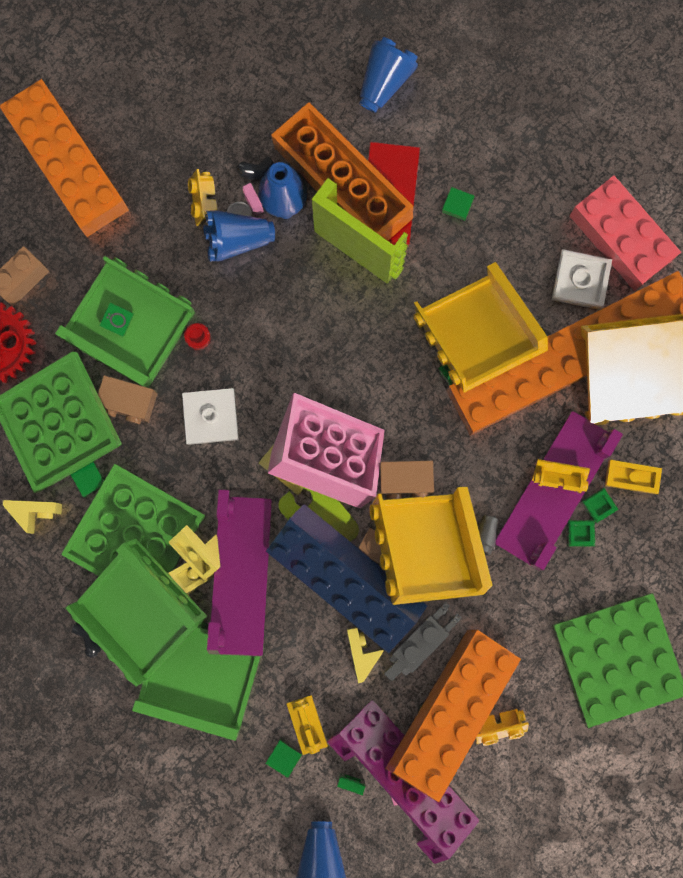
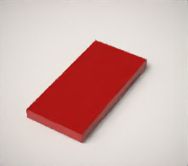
[368,142,420,247]

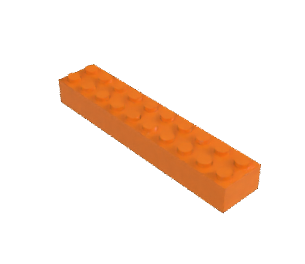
[447,270,683,436]

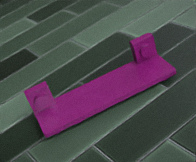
[495,412,623,571]
[207,490,272,656]
[327,700,479,864]

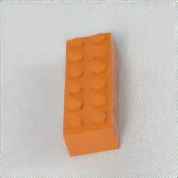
[0,79,129,237]
[271,102,414,241]
[385,630,521,802]

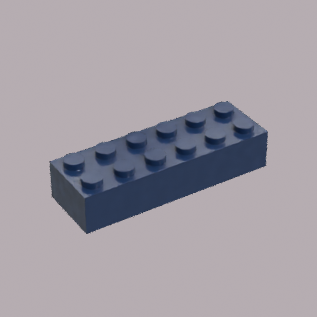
[266,504,428,653]

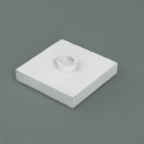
[551,249,612,310]
[182,388,239,445]

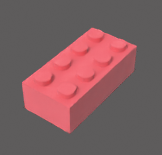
[569,175,681,292]

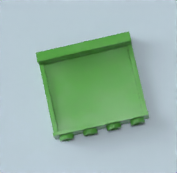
[55,256,195,388]
[66,538,207,687]
[132,622,264,741]

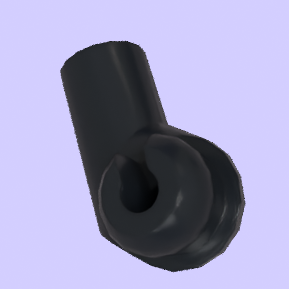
[237,156,275,181]
[71,622,102,658]

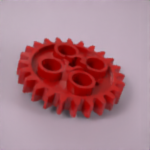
[0,303,37,384]

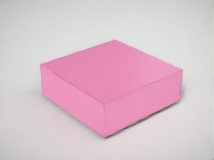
[242,183,264,216]

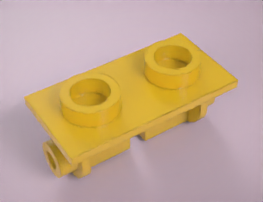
[188,169,217,226]
[532,459,590,493]
[286,695,328,755]
[476,709,529,746]

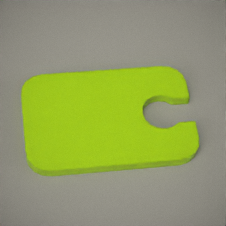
[278,487,359,542]

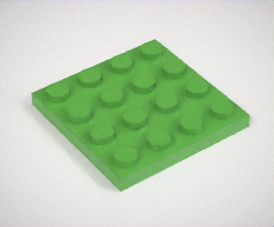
[0,352,122,493]
[61,464,206,576]
[552,593,683,728]

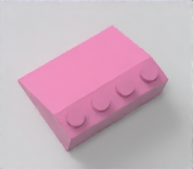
[268,393,385,508]

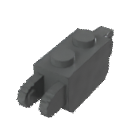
[384,602,462,682]

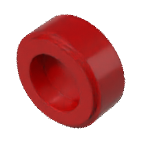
[184,323,211,350]

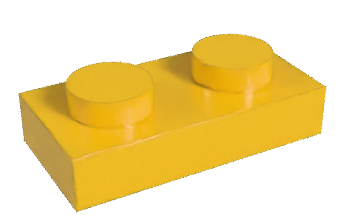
[605,460,662,495]

